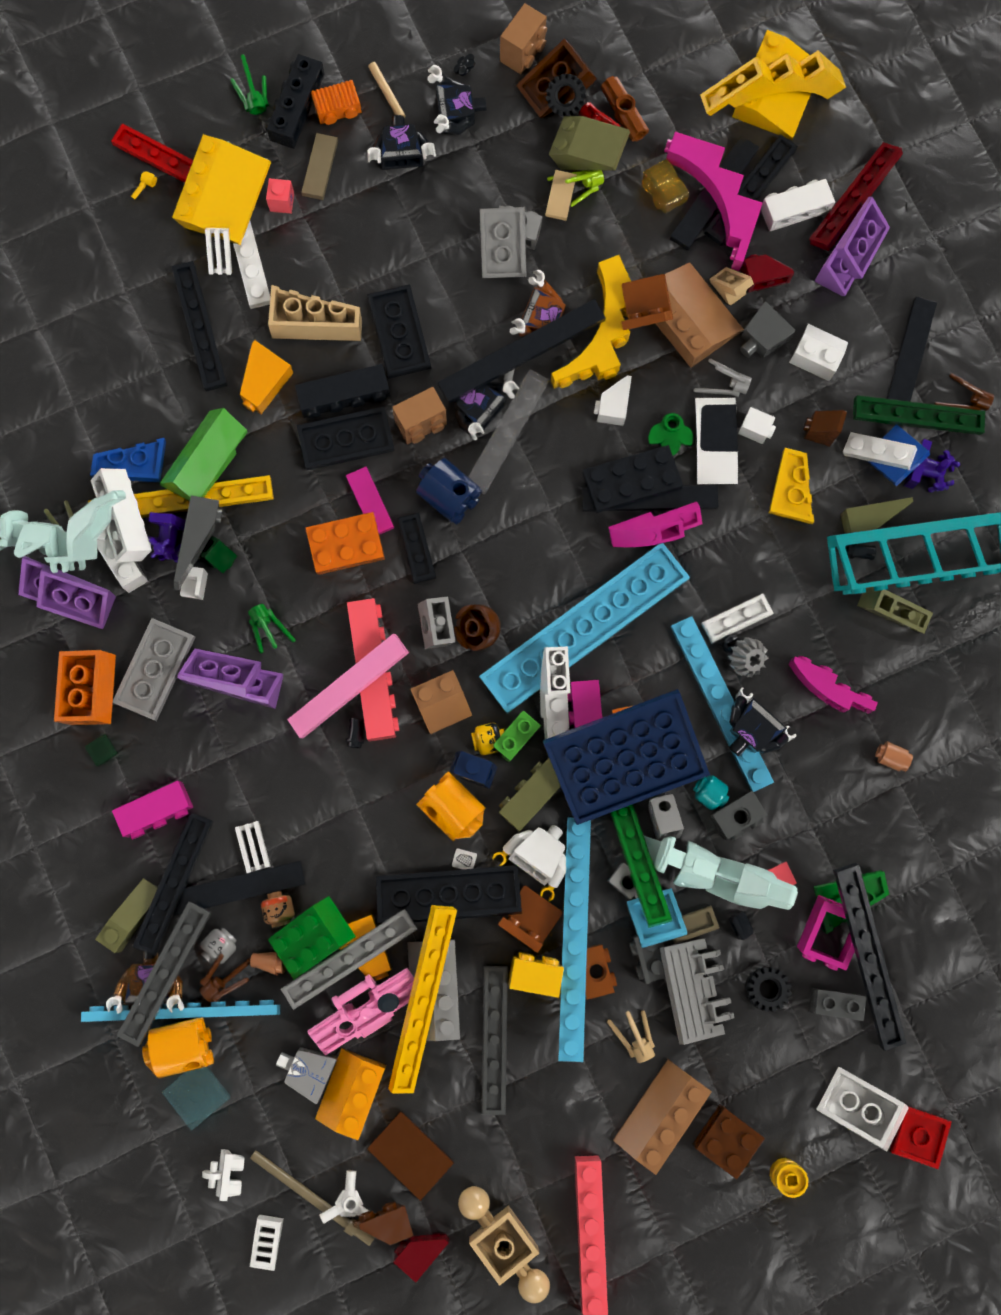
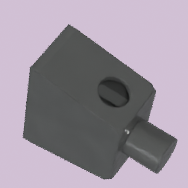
[740,302,796,358]

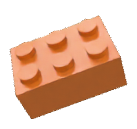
[305,512,385,575]
[54,650,116,725]

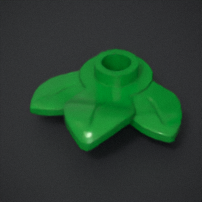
[648,413,693,456]

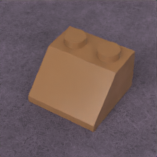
[410,670,472,734]

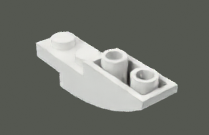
[540,646,570,739]

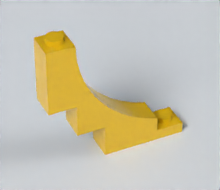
[700,50,846,116]

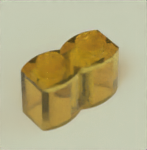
[642,159,689,213]

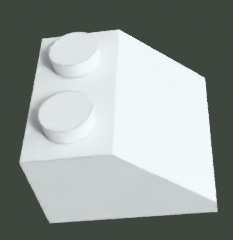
[789,324,848,381]

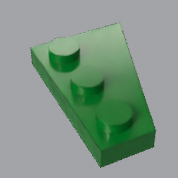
[814,870,889,934]

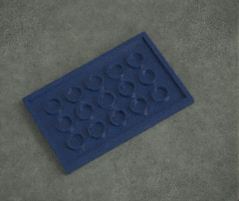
[543,689,710,825]

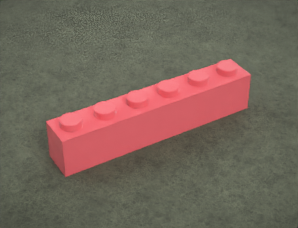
[347,598,400,742]
[575,1155,608,1315]

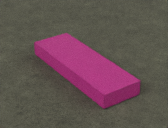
[346,467,394,535]

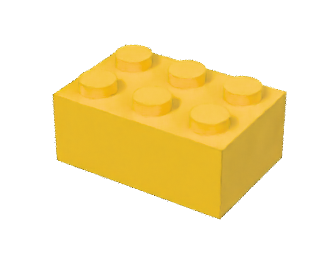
[508,952,564,998]

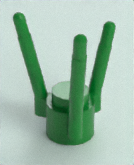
[230,54,269,115]
[248,604,296,653]

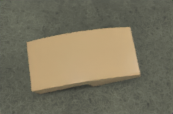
[545,170,577,221]

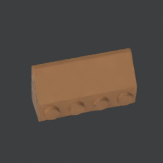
[613,1059,712,1175]

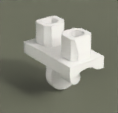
[202,1149,244,1201]

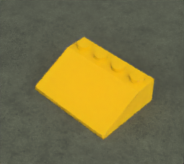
[732,30,811,140]
[172,134,271,245]

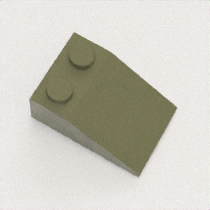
[549,116,630,170]

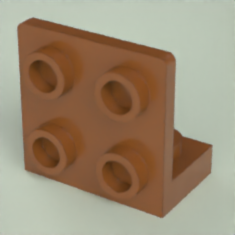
[621,274,673,330]
[498,886,563,953]

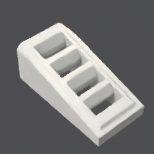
[250,1215,284,1271]

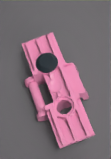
[307,968,414,1056]

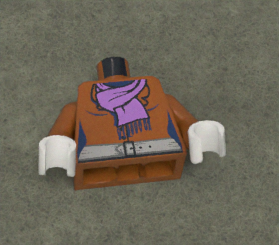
[510,270,566,337]

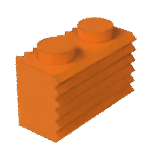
[311,80,362,125]

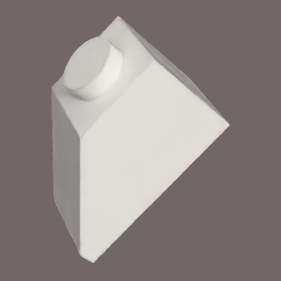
[594,375,632,426]

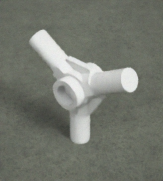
[319,1170,369,1224]

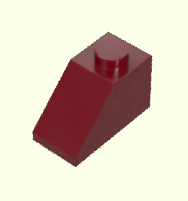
[741,254,794,293]
[393,1233,449,1283]

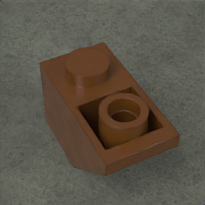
[353,1202,413,1245]

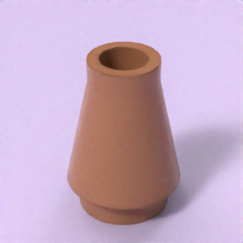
[250,952,286,976]

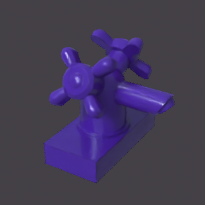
[904,439,960,493]
[147,512,186,563]

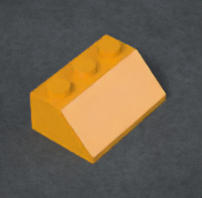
[315,1048,387,1140]

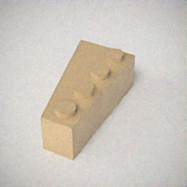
[268,285,362,341]

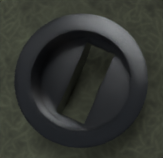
[722,635,741,654]

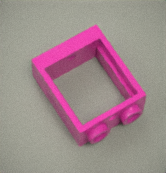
[797,895,855,971]

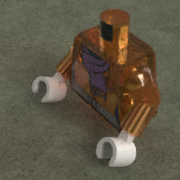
[106,952,184,1014]

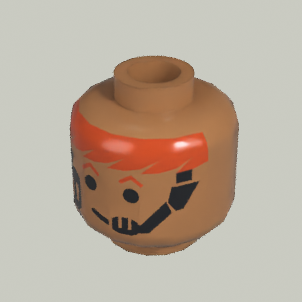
[261,891,295,928]

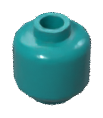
[693,775,729,810]

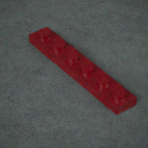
[809,142,903,251]

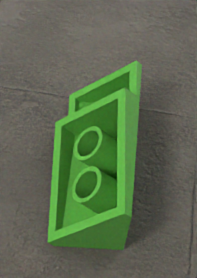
[160,408,247,501]

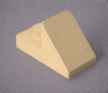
[709,267,754,305]

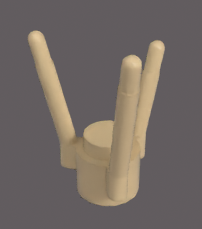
[607,1010,655,1063]

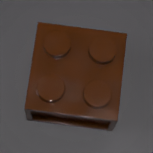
[692,1104,765,1180]

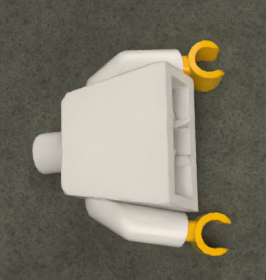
[492,825,566,901]

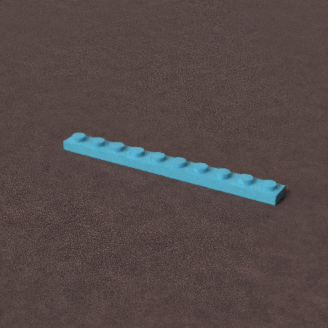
[558,817,591,1063]

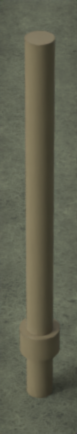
[250,1150,375,1246]

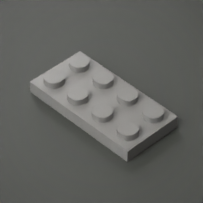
[113,618,196,722]

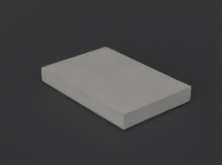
[480,207,527,278]

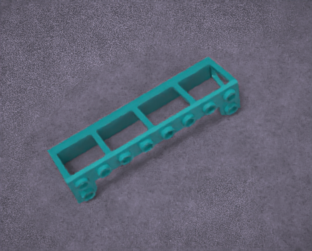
[827,512,1001,595]

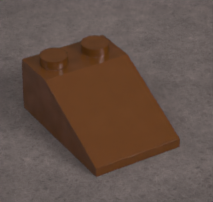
[516,38,597,119]

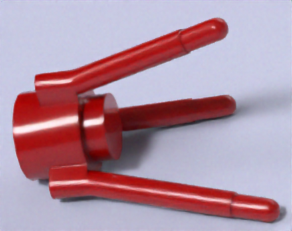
[579,102,620,127]

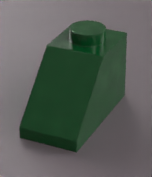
[199,536,238,573]

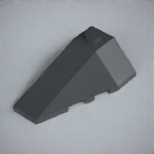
[174,495,223,590]

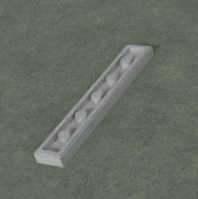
[281,909,418,1010]

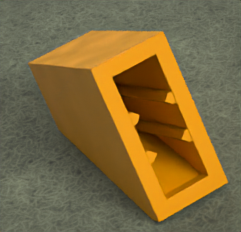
[240,340,293,414]
[339,915,392,981]

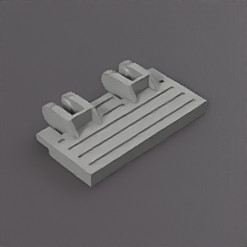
[660,938,734,1045]

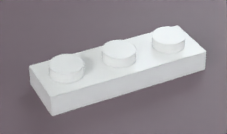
[843,432,917,470]

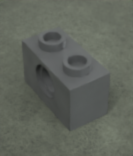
[709,791,767,841]
[809,988,866,1021]

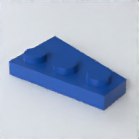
[90,438,166,482]

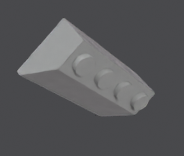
[408,939,460,1041]

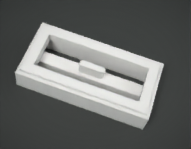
[205,228,232,275]
[235,821,271,873]

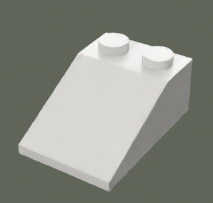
[816,1067,909,1152]

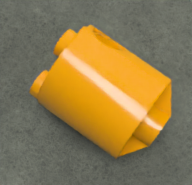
[416,771,486,841]
[142,1017,214,1078]

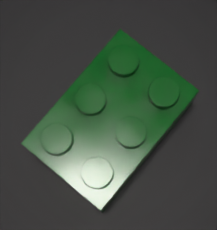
[267,896,356,980]

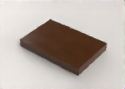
[367,1111,454,1201]

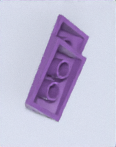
[814,197,890,296]
[18,556,116,629]
[178,649,283,709]

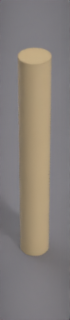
[368,62,406,118]

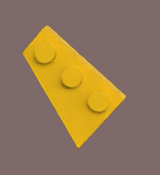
[768,448,814,524]

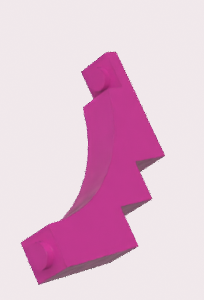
[664,132,763,271]

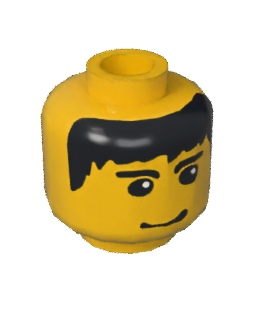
[471,723,504,755]

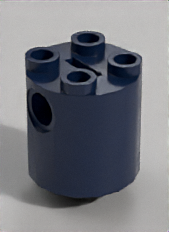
[416,458,483,525]

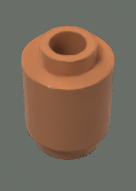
[875,741,913,772]

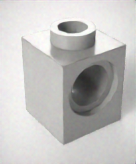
[607,862,638,899]

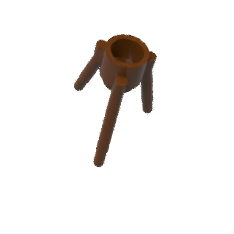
[934,373,994,411]
[199,954,251,1002]

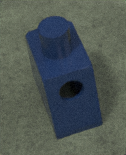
[449,751,497,789]

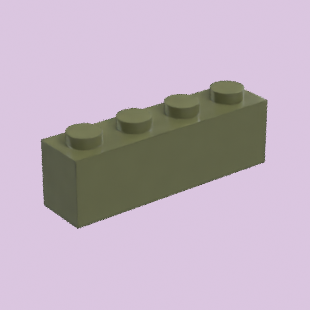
[499,753,561,832]

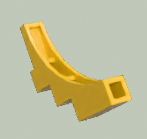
[550,255,631,389]

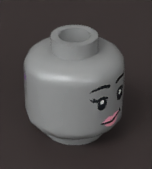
[200,928,237,964]

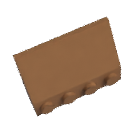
[655,263,744,368]

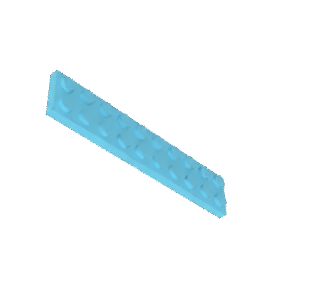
[479,543,690,714]

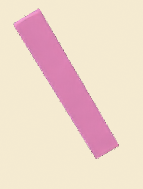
[287,634,409,738]

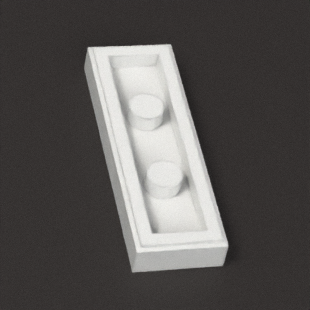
[701,594,774,644]

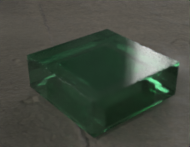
[84,734,118,767]

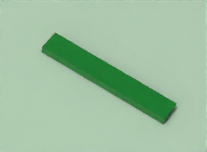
[610,804,672,928]

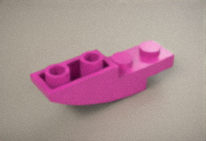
[608,502,702,548]
[789,656,878,714]

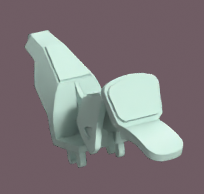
[0,490,126,573]
[644,836,798,910]

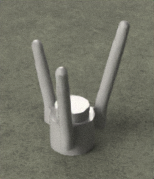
[693,358,752,397]

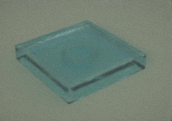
[162,1067,231,1131]

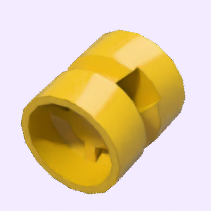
[769,1158,808,1198]

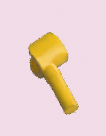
[131,172,157,199]

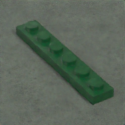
[853,395,985,435]

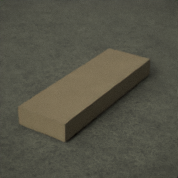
[301,133,338,200]

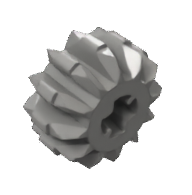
[728,638,769,677]

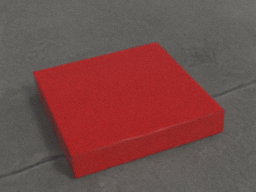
[890,1106,952,1170]

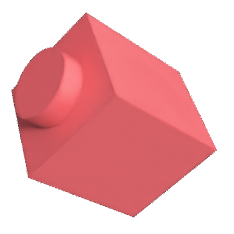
[266,178,294,214]

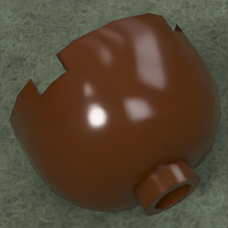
[454,604,501,651]

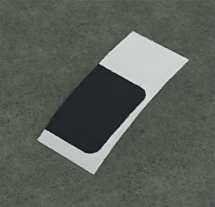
[695,398,738,484]

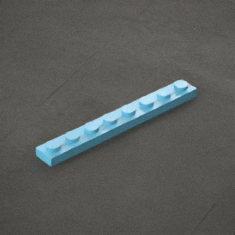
[670,616,774,792]
[81,1000,280,1022]

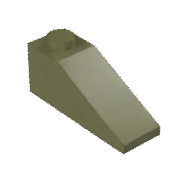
[840,497,914,534]
[857,587,933,634]
[95,878,158,953]

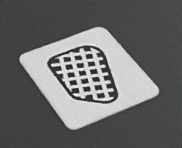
[452,849,477,869]

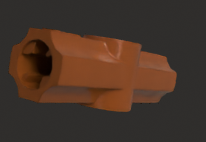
[601,76,649,142]

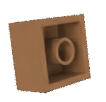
[500,3,547,74]
[392,387,447,445]

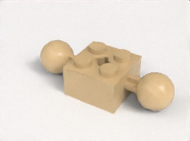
[458,1186,550,1303]

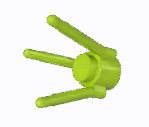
[547,170,604,207]

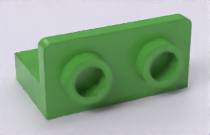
[493,711,541,763]

